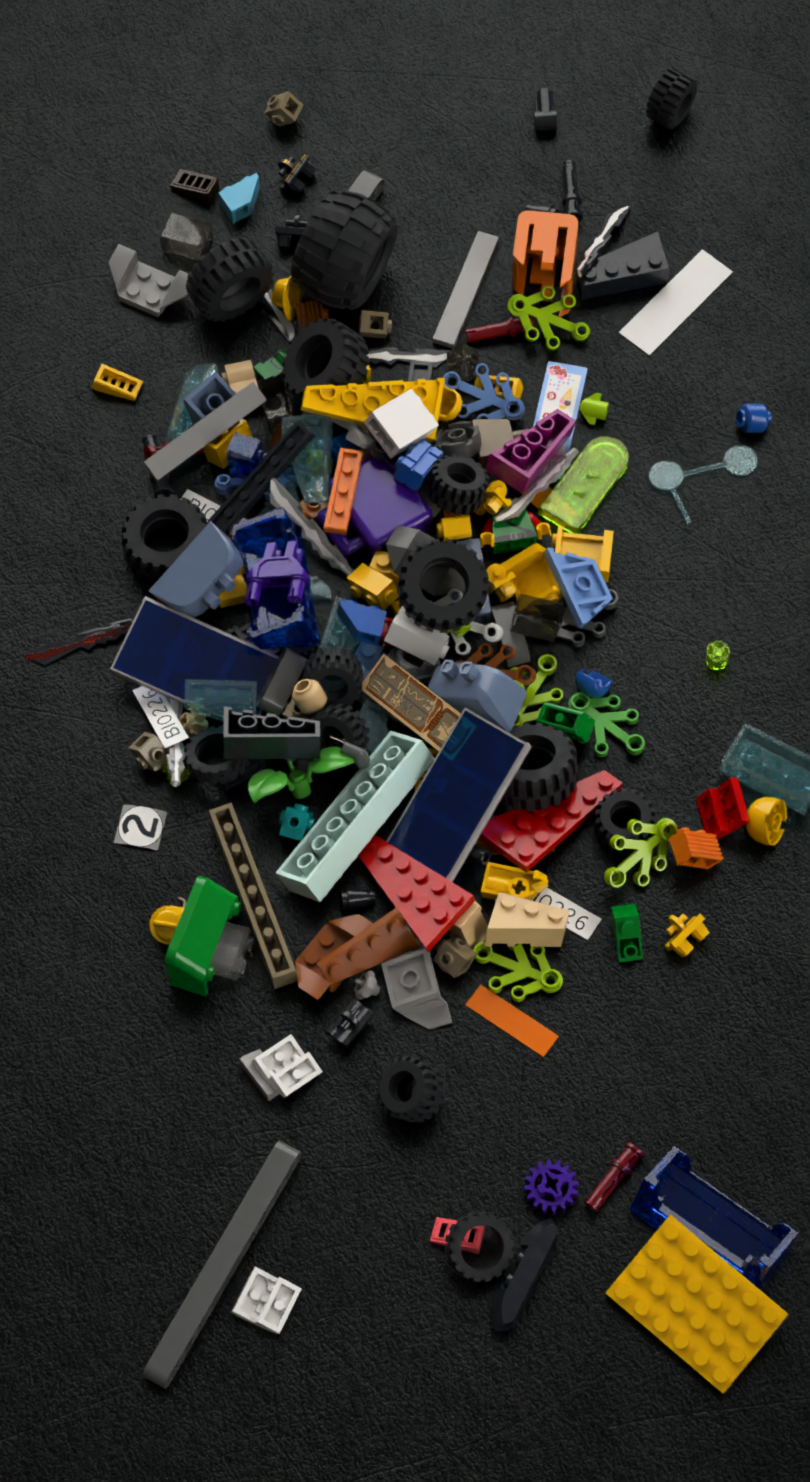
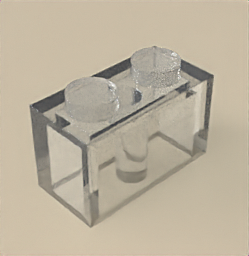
[212,922,254,981]

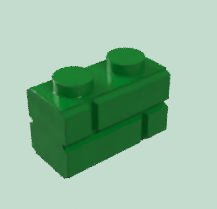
[537,702,595,742]

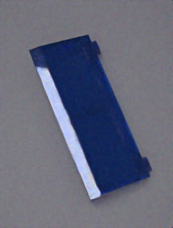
[231,507,321,650]
[629,1146,799,1289]

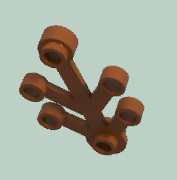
[455,643,536,685]

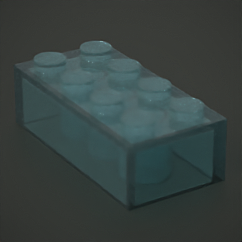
[720,723,810,816]

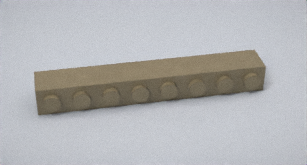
[209,803,297,989]

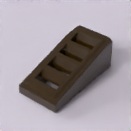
[170,169,219,204]

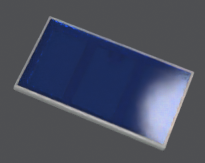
[110,596,279,723]
[386,708,532,882]

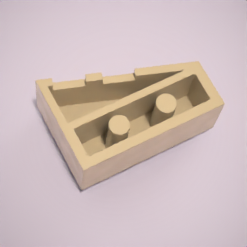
[484,892,570,947]
[449,901,488,950]

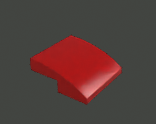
[696,777,750,839]

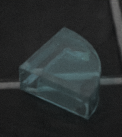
[307,575,331,600]

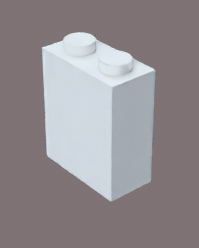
[364,389,439,459]

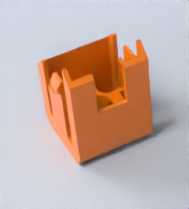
[512,211,578,318]

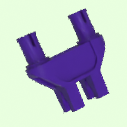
[244,541,310,606]

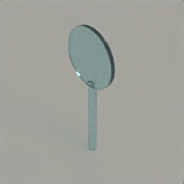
[682,445,758,476]
[649,461,691,524]

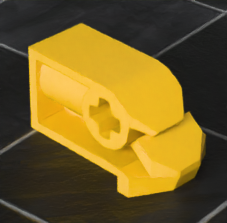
[481,862,548,900]

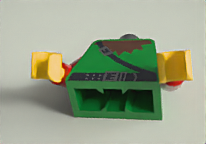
[480,498,552,554]

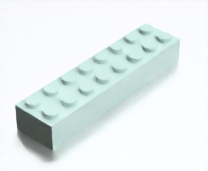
[276,731,435,902]

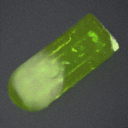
[538,436,629,534]

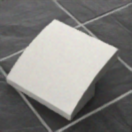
[251,1034,322,1098]
[231,1266,302,1334]

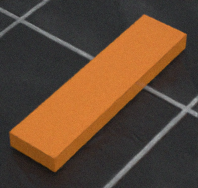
[323,448,363,535]

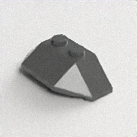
[386,525,465,597]

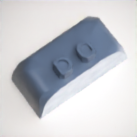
[149,521,243,618]
[428,660,527,733]

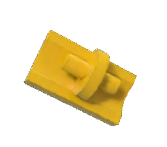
[475,480,513,515]
[486,564,518,603]
[664,914,709,957]

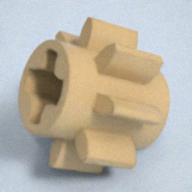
[179,709,208,739]

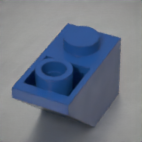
[337,600,387,646]

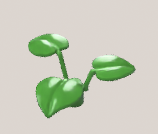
[248,747,354,803]

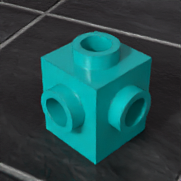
[279,803,315,841]

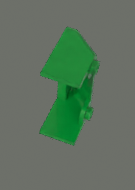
[165,876,241,997]

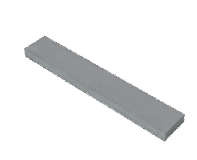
[433,231,499,349]
[143,382,267,481]

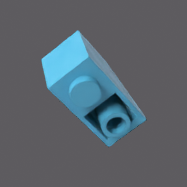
[218,173,260,223]

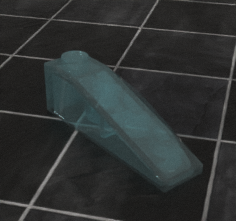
[164,363,219,443]
[282,414,333,504]

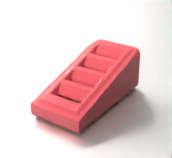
[430,1217,485,1255]

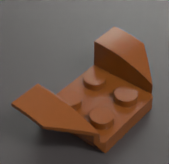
[295,914,373,1001]

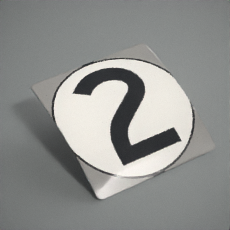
[114,805,167,851]

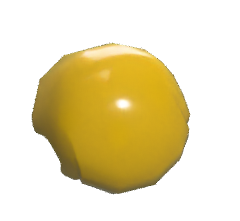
[438,386,463,422]

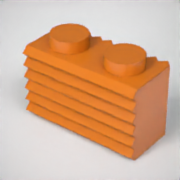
[669,827,723,869]

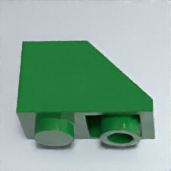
[611,904,643,963]

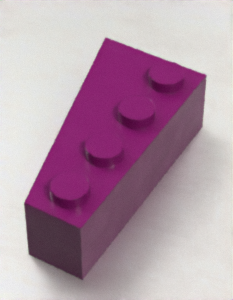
[485,409,576,494]

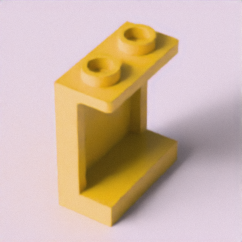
[551,526,614,582]
[500,543,564,618]

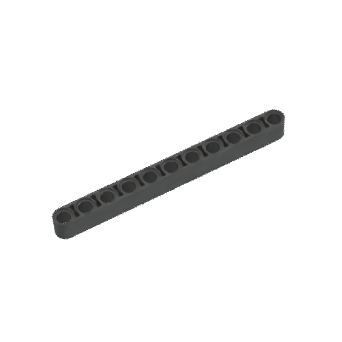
[142,1140,302,1389]

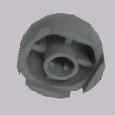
[435,421,481,459]

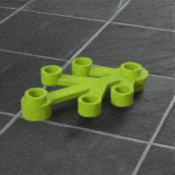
[507,286,590,350]
[510,654,563,727]
[604,818,678,888]
[473,942,563,1002]

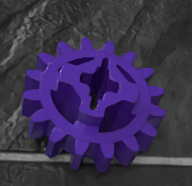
[524,1159,579,1215]

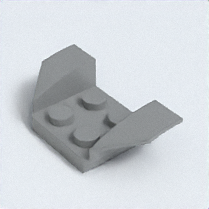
[109,244,188,317]
[381,937,452,1029]

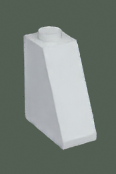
[384,607,449,665]

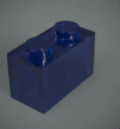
[226,432,264,479]

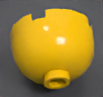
[745,797,787,845]

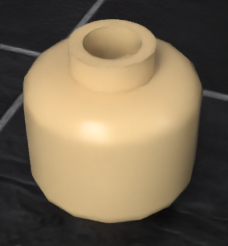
[292,679,327,714]

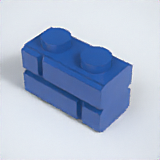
[394,439,444,491]

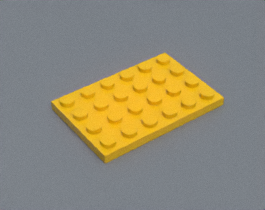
[606,1215,789,1394]

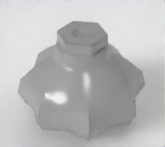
[354,971,381,999]

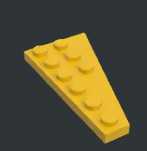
[301,378,445,443]

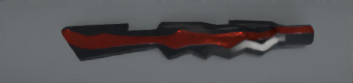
[24,618,148,666]

